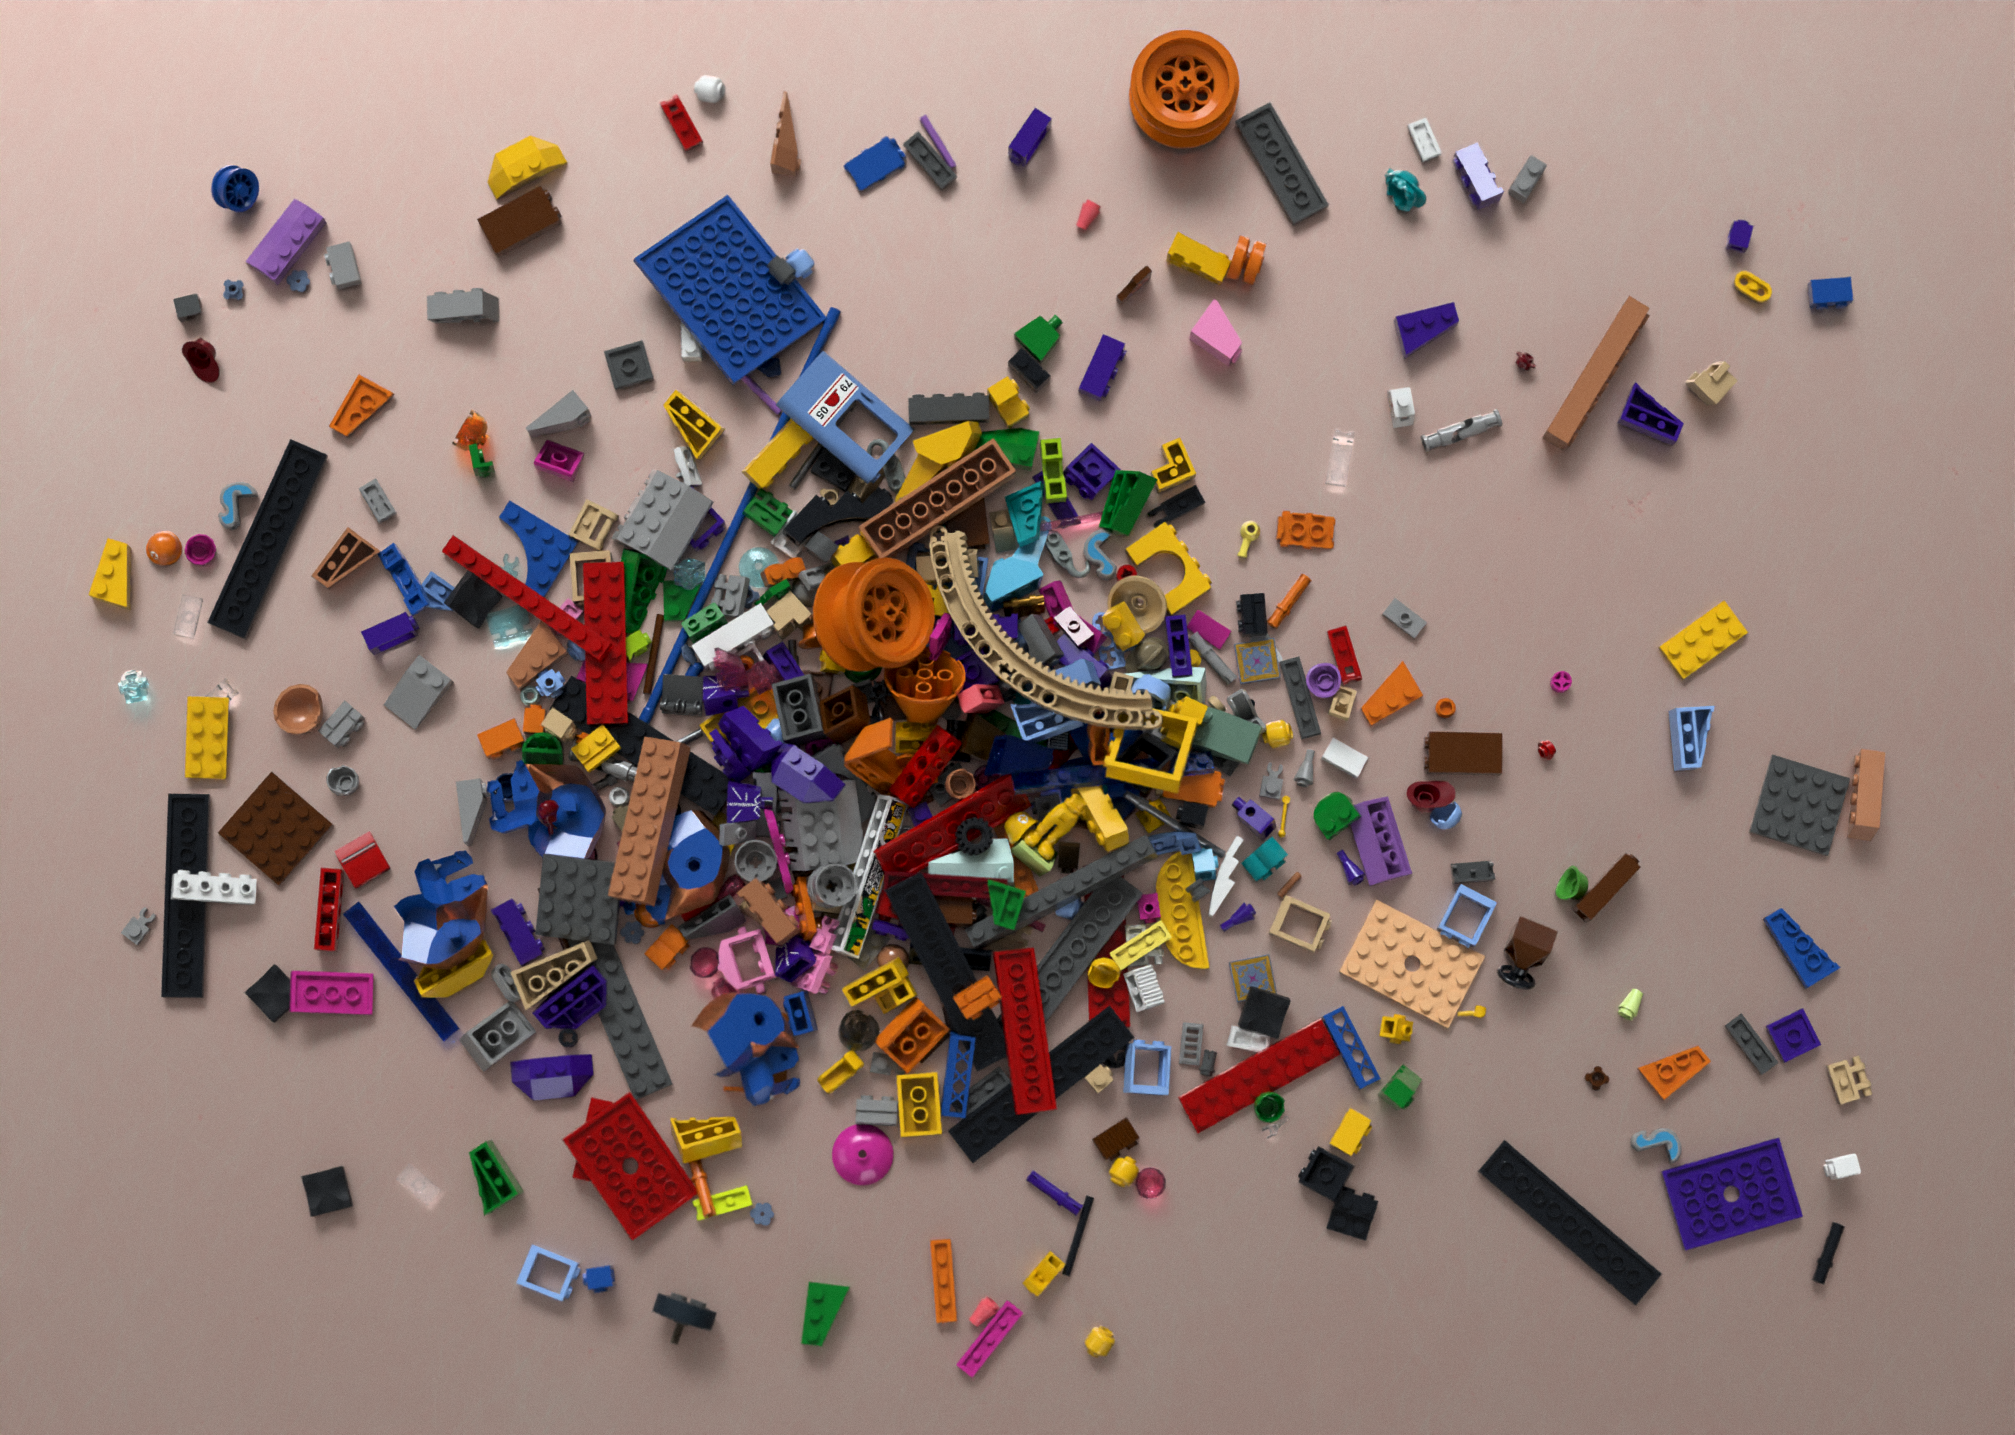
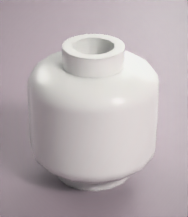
[694,76,725,103]

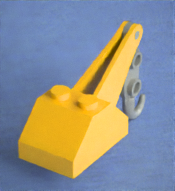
[867,421,982,502]

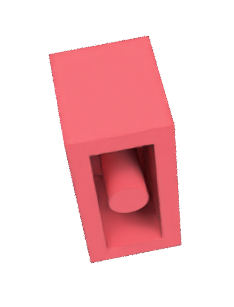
[957,684,1005,714]

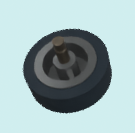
[652,1292,717,1345]

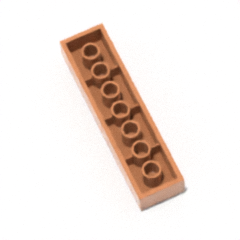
[1542,296,1650,450]
[858,438,1016,559]
[608,737,691,906]

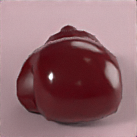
[538,800,559,834]

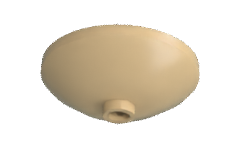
[1107,576,1167,634]

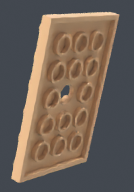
[1339,900,1485,1029]

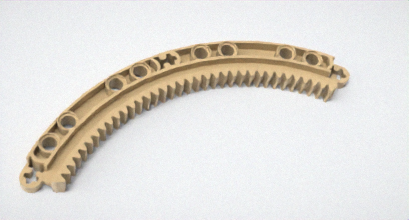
[929,526,1163,730]

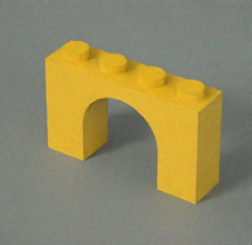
[1125,522,1212,616]

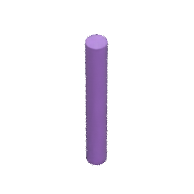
[920,115,957,169]
[741,375,782,415]

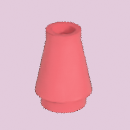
[1076,199,1101,230]
[969,1296,999,1327]

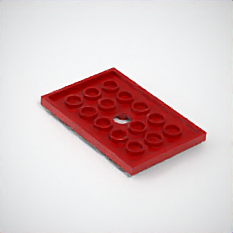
[562,1092,697,1241]

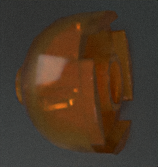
[452,410,489,451]

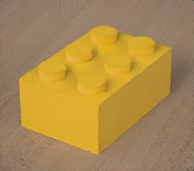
[896,1072,942,1138]

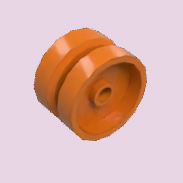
[1227,235,1267,286]

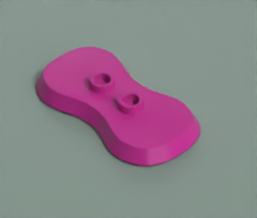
[764,809,793,895]

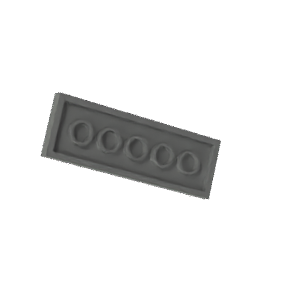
[1235,102,1329,225]

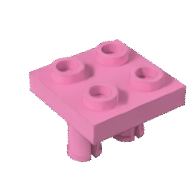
[790,949,838,995]

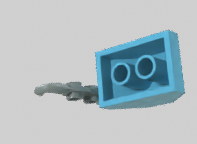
[983,516,1091,613]

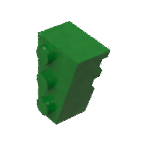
[801,1282,850,1346]

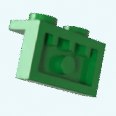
[469,444,495,478]
[681,602,728,644]

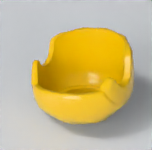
[1088,957,1120,988]

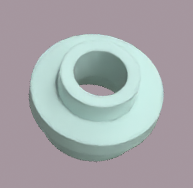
[520,686,541,706]

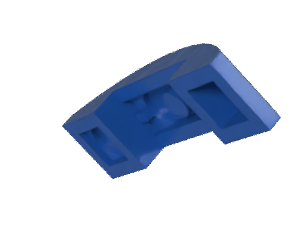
[378,542,430,617]

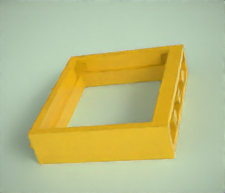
[1104,708,1198,794]

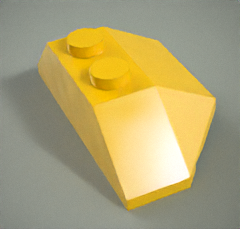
[487,135,567,200]
[414,939,493,998]

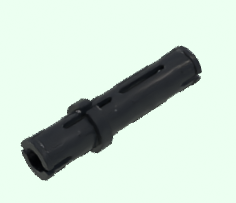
[1812,1222,1845,1284]

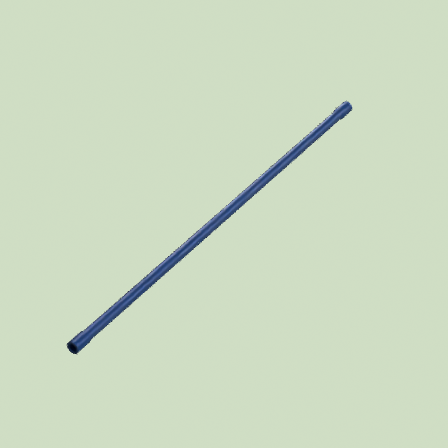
[639,307,841,725]

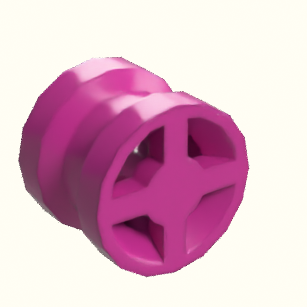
[1550,671,1572,693]

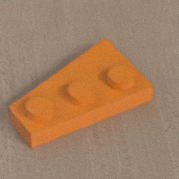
[329,374,395,437]
[1361,661,1423,726]
[1637,1046,1711,1100]

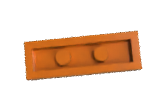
[791,877,817,941]

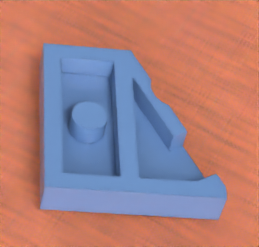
[422,571,455,611]

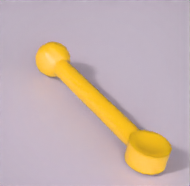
[1278,796,1290,838]

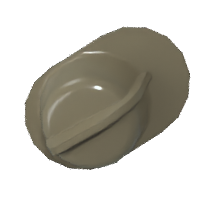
[1125,637,1169,673]

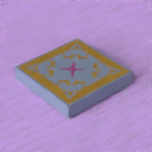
[1234,638,1281,684]
[1229,954,1277,1002]

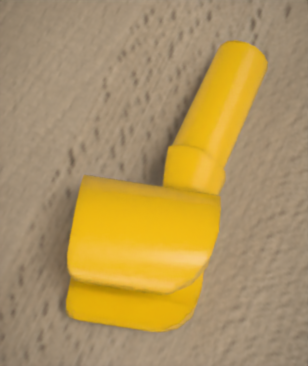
[1457,1005,1486,1018]

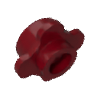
[1516,352,1536,371]

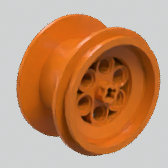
[1129,30,1240,149]
[813,558,935,672]

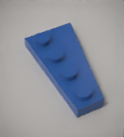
[1763,908,1841,989]

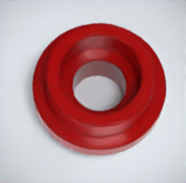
[1538,740,1556,760]

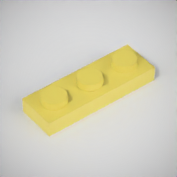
[1109,920,1172,971]

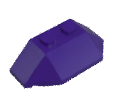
[771,743,846,803]
[532,966,607,1029]
[510,1054,594,1101]

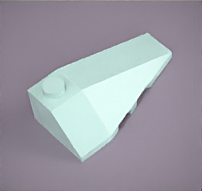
[1126,667,1207,705]
[928,838,1014,883]

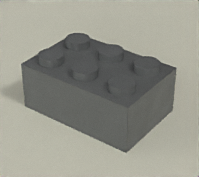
[771,674,827,746]

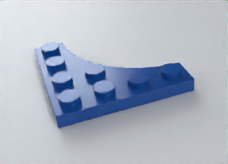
[499,500,579,598]

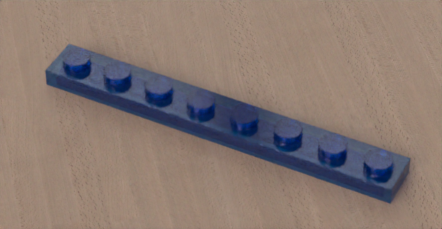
[343,901,460,1041]

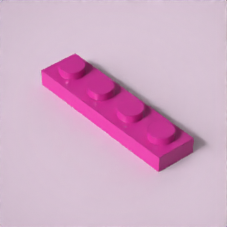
[956,1300,1023,1377]

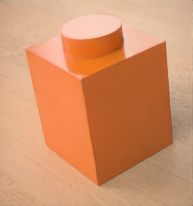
[523,705,547,735]

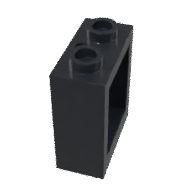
[1116,731,1177,794]

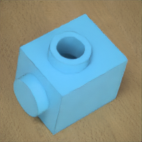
[1192,848,1219,881]

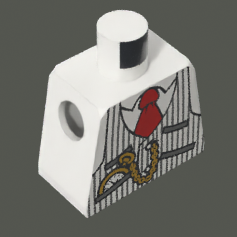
[1387,387,1415,428]

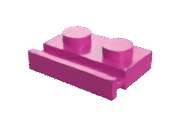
[928,612,952,661]

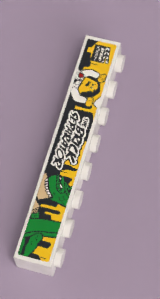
[831,794,908,959]

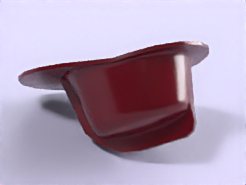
[182,338,220,383]
[1406,781,1456,813]

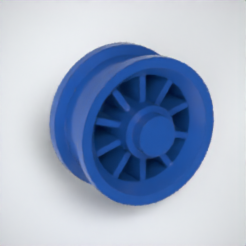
[211,165,259,212]

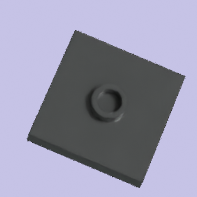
[604,340,654,390]

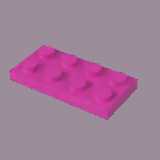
[289,971,373,1015]

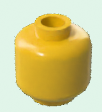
[1262,720,1293,748]
[1109,1156,1139,1188]
[1085,1326,1115,1358]

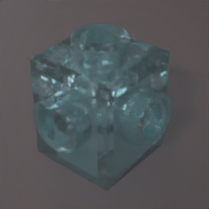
[674,558,705,590]
[118,670,149,704]

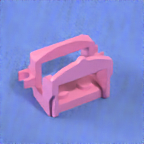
[717,926,776,995]

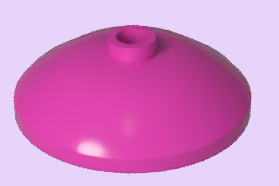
[832,1124,893,1185]

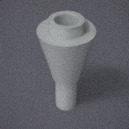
[1294,749,1315,787]

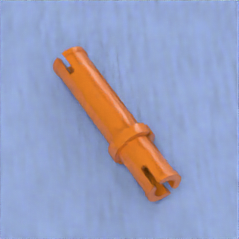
[1267,573,1312,629]
[689,1159,717,1218]

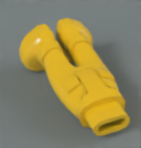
[1022,794,1087,860]

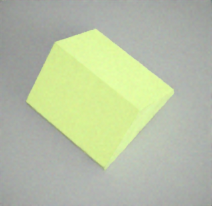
[1010,828,1058,877]

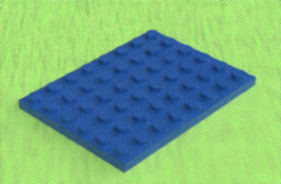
[633,195,827,385]

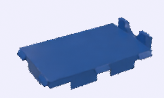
[843,136,906,191]

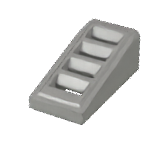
[1179,1022,1204,1066]

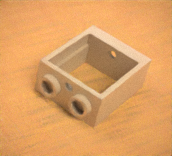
[570,550,612,607]
[1269,895,1332,953]

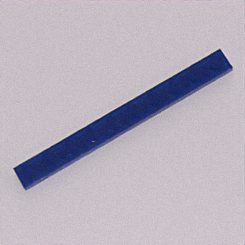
[1011,752,1215,795]

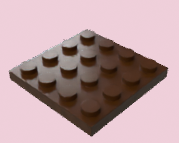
[218,771,333,886]

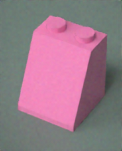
[1189,299,1242,366]

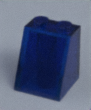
[984,735,1054,776]

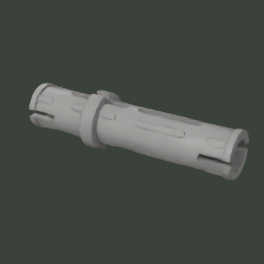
[1188,632,1237,685]

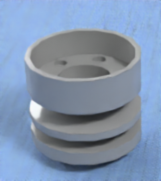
[734,840,777,883]
[807,864,857,909]

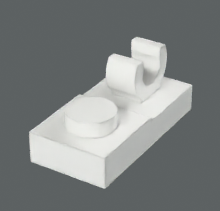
[673,447,702,487]

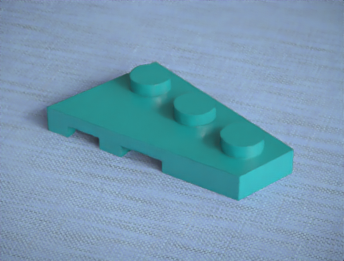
[1005,481,1044,547]

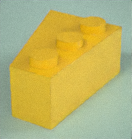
[1166,232,1231,286]
[663,390,725,460]
[88,538,131,610]
[670,1117,742,1164]

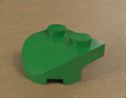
[522,732,564,773]
[1314,792,1361,840]

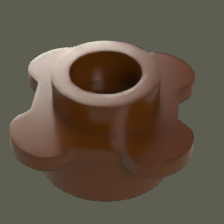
[1585,1066,1609,1091]

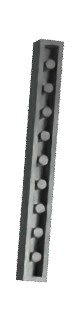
[965,835,1158,949]

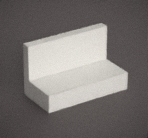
[1321,738,1368,778]

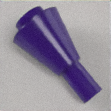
[1336,850,1365,886]
[1220,902,1257,932]

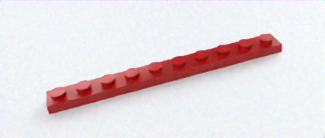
[442,535,613,661]

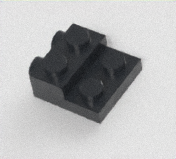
[1298,1146,1355,1202]
[1326,1187,1378,1241]

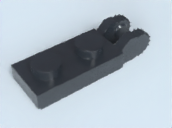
[1147,485,1205,528]

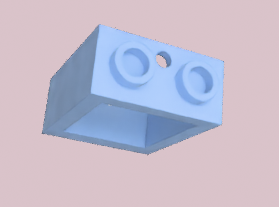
[1437,884,1497,948]
[1123,1040,1171,1095]
[516,1245,581,1301]

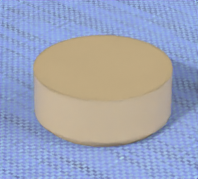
[1207,695,1226,712]

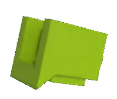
[626,630,652,663]

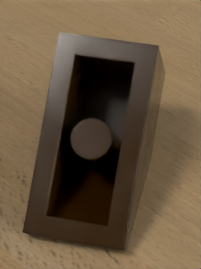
[1057,842,1080,874]

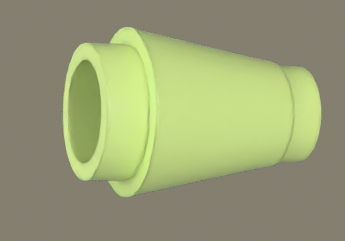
[1618,989,1643,1020]

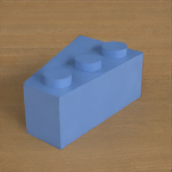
[1025,659,1101,704]

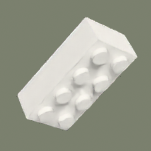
[692,603,775,671]

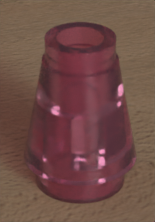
[717,874,746,900]

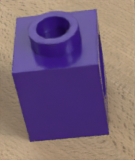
[1725,220,1753,253]

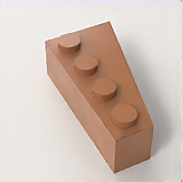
[1847,749,1885,841]

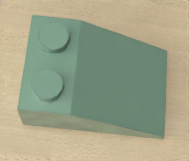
[1192,707,1263,765]

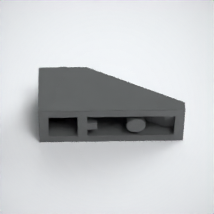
[678,894,746,940]

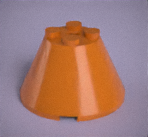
[884,647,966,724]

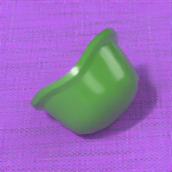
[1555,865,1589,900]

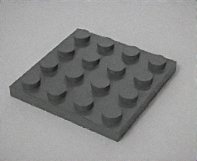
[1749,755,1850,856]
[535,853,620,945]

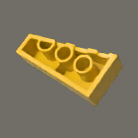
[1069,765,1129,852]

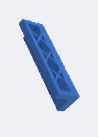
[1321,1006,1381,1090]
[940,1032,976,1118]

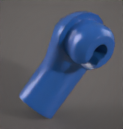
[685,662,704,676]

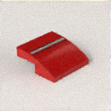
[334,831,391,889]

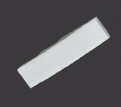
[1208,836,1243,918]

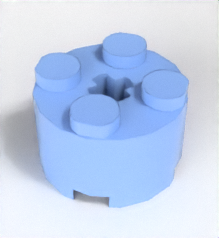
[1131,674,1171,711]

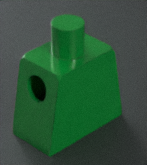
[1014,315,1063,364]

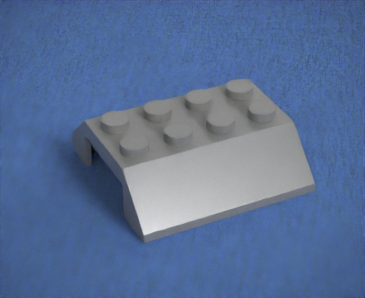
[611,469,714,571]
[778,779,864,871]

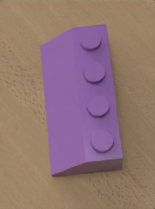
[246,198,327,285]
[1351,796,1412,886]

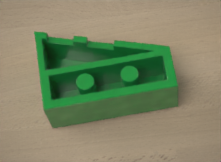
[1099,470,1158,536]
[1378,1064,1422,1110]
[469,1140,524,1216]

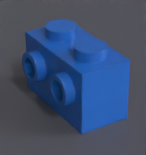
[1807,277,1853,310]
[783,991,818,1036]
[583,1265,616,1293]

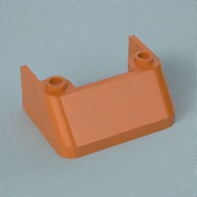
[844,718,938,798]

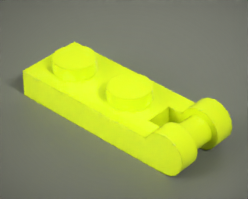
[692,1185,753,1221]

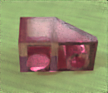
[712,647,748,691]

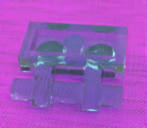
[486,605,533,648]

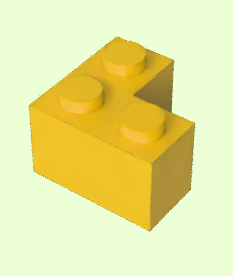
[987,376,1030,429]
[1150,437,1196,493]
[1160,696,1208,749]

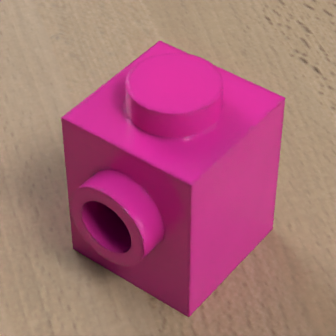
[1137,893,1161,924]

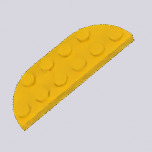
[1156,851,1209,969]

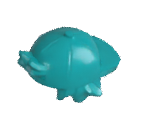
[1385,168,1426,212]

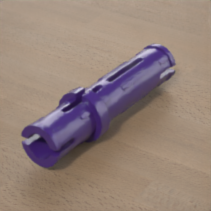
[1026,1170,1083,1216]

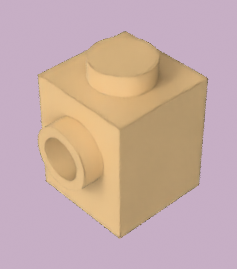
[1084,1064,1114,1094]

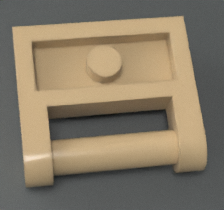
[568,499,619,551]

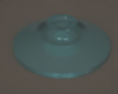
[739,547,779,587]

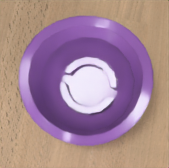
[1306,663,1341,698]

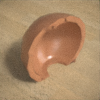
[273,684,323,735]

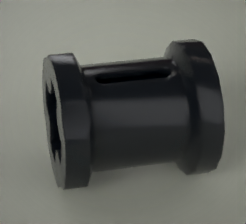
[558,1028,578,1047]

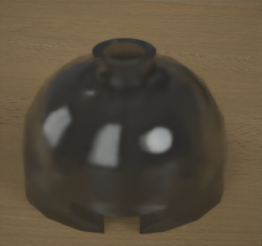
[838,1010,880,1052]

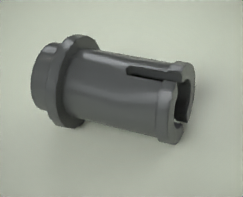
[1199,1050,1217,1077]

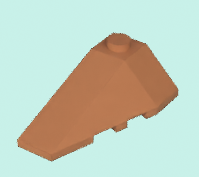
[770,91,802,176]

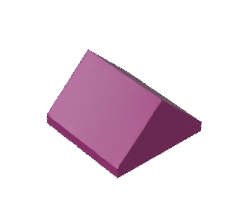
[534,440,584,482]

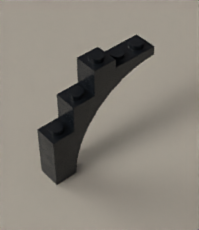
[783,486,893,547]

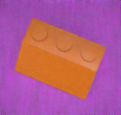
[873,997,950,1074]

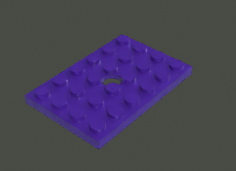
[1661,1138,1803,1250]

